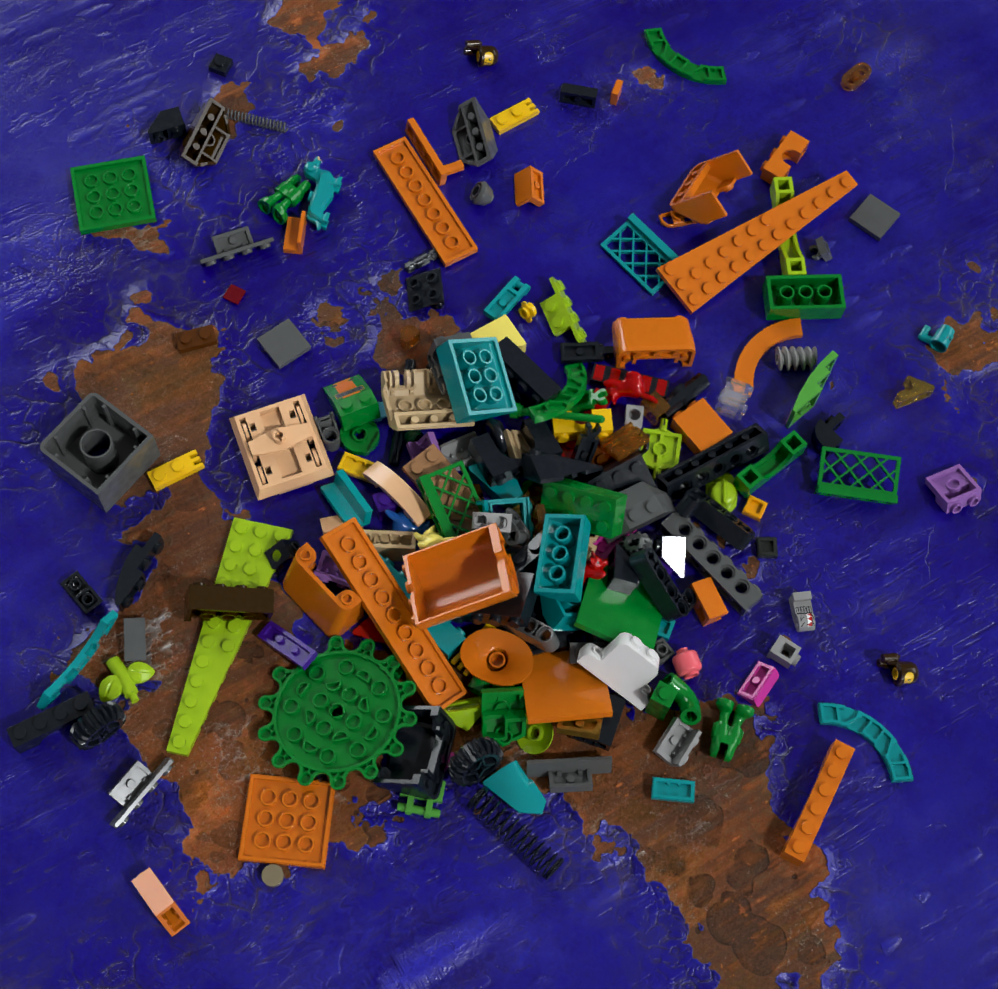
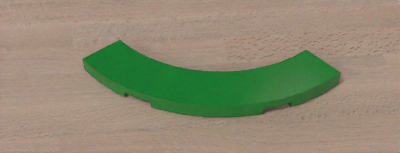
[644,28,727,85]
[528,362,587,424]

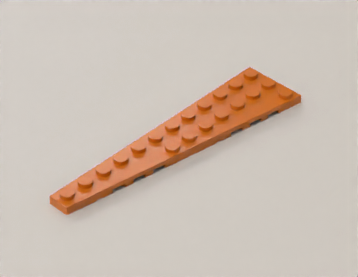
[655,170,858,315]

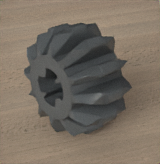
[619,531,653,557]

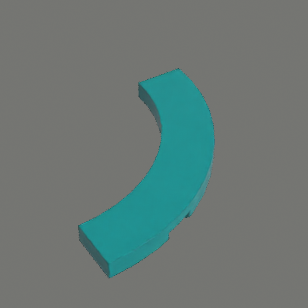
[37,610,118,710]
[817,703,914,783]

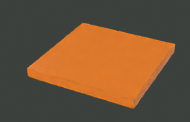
[521,650,613,724]
[238,774,335,869]

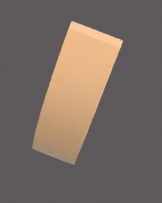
[363,461,431,527]

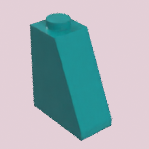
[468,454,524,509]

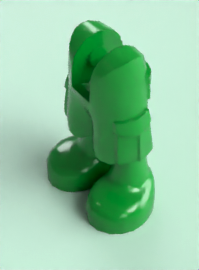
[258,174,311,225]
[709,697,755,763]

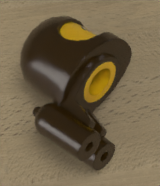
[464,40,499,67]
[876,653,919,687]

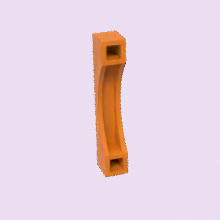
[779,739,855,867]

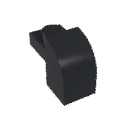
[811,412,845,459]

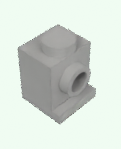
[766,635,801,669]

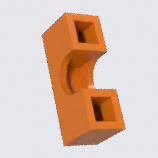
[760,130,810,184]

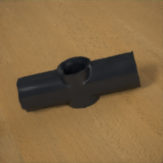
[656,372,710,419]

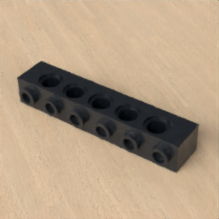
[656,423,769,502]

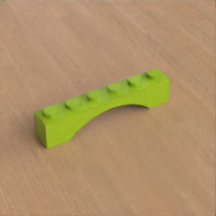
[769,177,807,275]

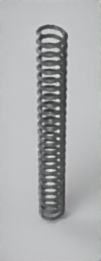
[199,102,288,133]

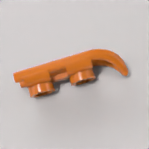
[658,210,697,228]

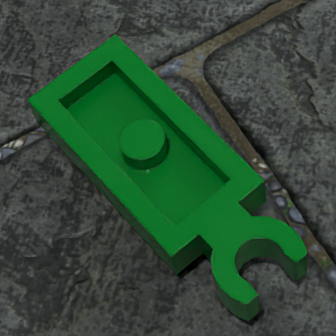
[568,389,608,413]

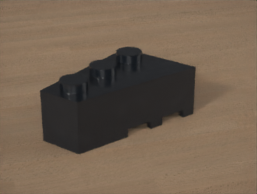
[583,449,657,492]

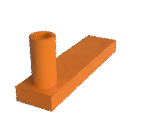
[405,117,464,186]

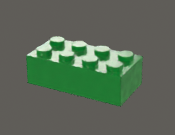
[762,274,846,320]
[539,478,627,539]

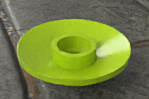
[517,714,554,754]

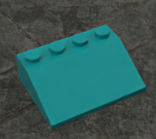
[436,337,518,424]

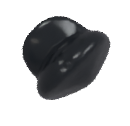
[482,418,507,455]

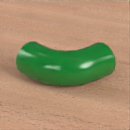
[662,672,701,725]

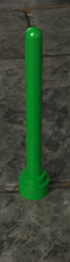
[509,403,605,423]

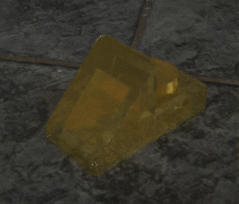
[893,376,935,409]

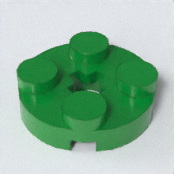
[340,421,380,456]

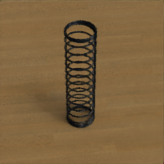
[466,787,564,880]

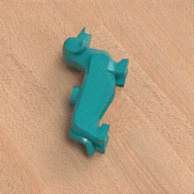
[303,156,343,231]

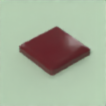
[223,284,246,305]

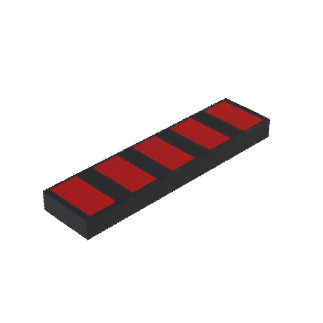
[590,363,670,400]

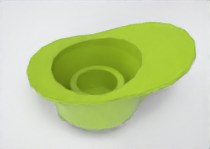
[705,473,737,512]

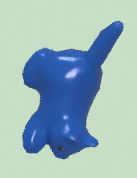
[385,509,434,542]

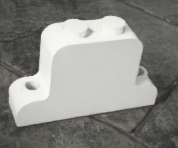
[577,632,660,711]

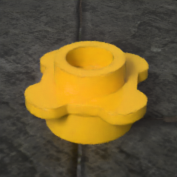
[518,301,537,323]

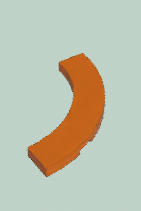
[733,318,803,393]

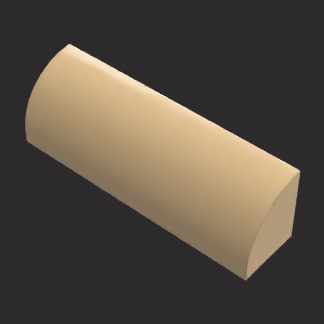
[363,529,416,562]

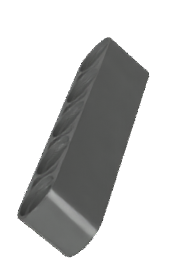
[498,617,560,652]

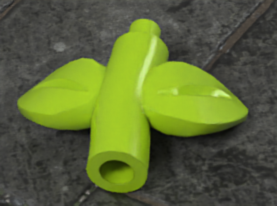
[99,656,155,704]

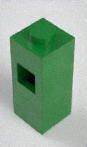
[644,680,679,721]

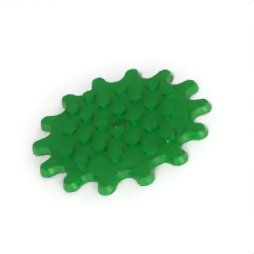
[258,635,417,790]

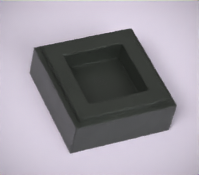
[755,537,778,558]

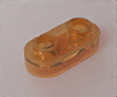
[841,62,872,91]

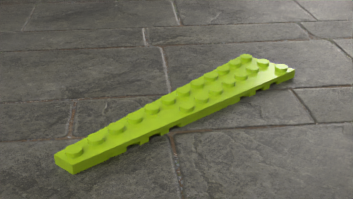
[166,517,294,757]

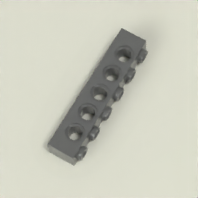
[658,511,763,617]

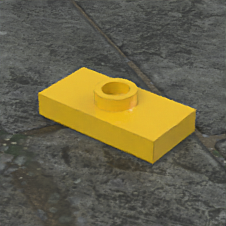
[337,451,374,484]

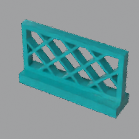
[600,213,679,296]

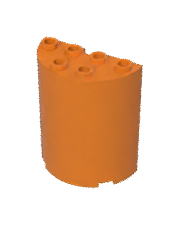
[402,522,519,630]

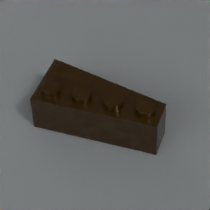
[184,582,274,622]

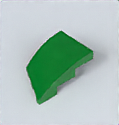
[480,686,526,747]

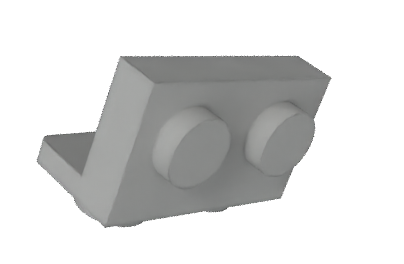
[439,431,477,471]
[652,717,702,767]

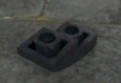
[60,571,103,615]

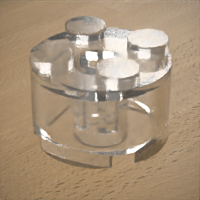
[715,376,754,421]

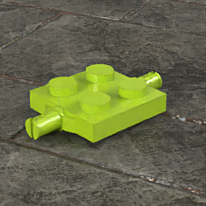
[641,418,682,482]

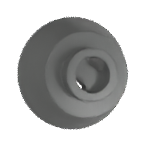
[470,181,494,206]

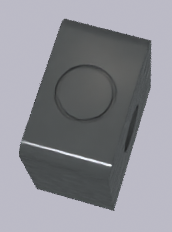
[40,393,161,513]

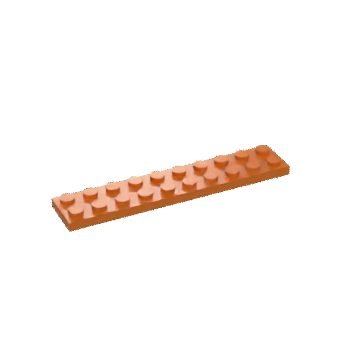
[319,517,468,709]

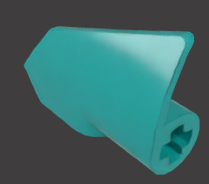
[483,760,546,815]

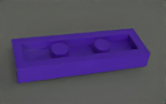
[257,620,318,671]

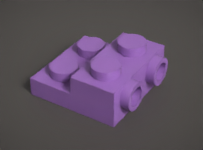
[925,464,982,514]

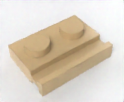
[503,429,530,459]

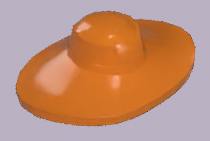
[460,628,534,686]

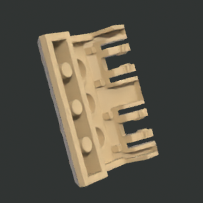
[381,369,475,431]

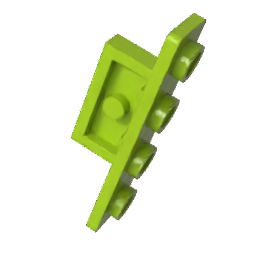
[540,277,587,343]

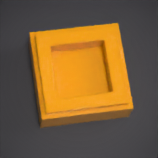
[741,495,768,522]

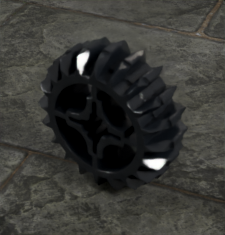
[69,701,126,750]
[447,736,503,787]

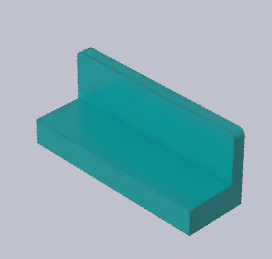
[320,469,373,527]

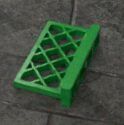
[814,446,901,505]
[416,460,483,538]

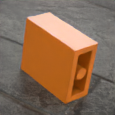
[670,398,733,455]

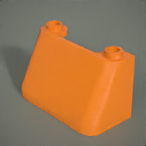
[612,315,696,369]
[283,542,364,638]

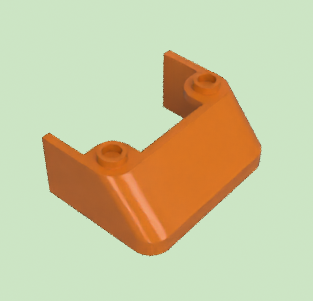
[669,149,753,225]

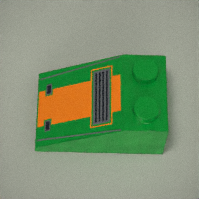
[323,374,381,431]

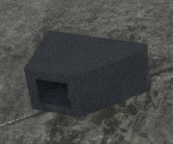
[148,107,187,144]

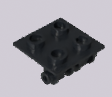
[406,267,445,312]

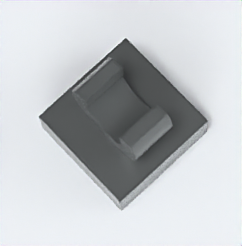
[809,236,833,262]

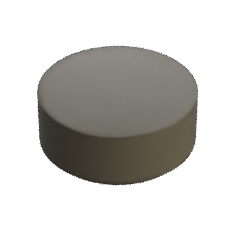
[262,864,284,888]

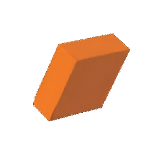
[610,79,623,106]

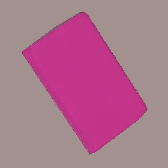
[737,661,779,708]

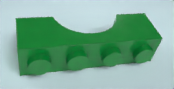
[733,430,808,499]

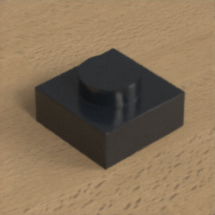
[208,53,233,77]

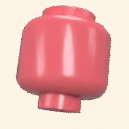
[672,647,702,680]

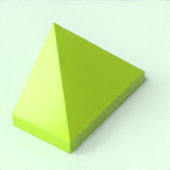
[443,696,481,732]

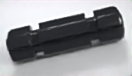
[404,248,439,273]

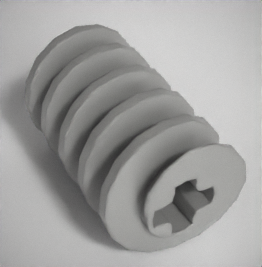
[775,346,818,371]

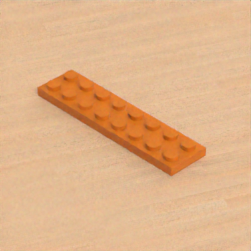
[373,136,478,267]

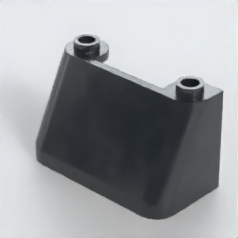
[373,705,456,800]

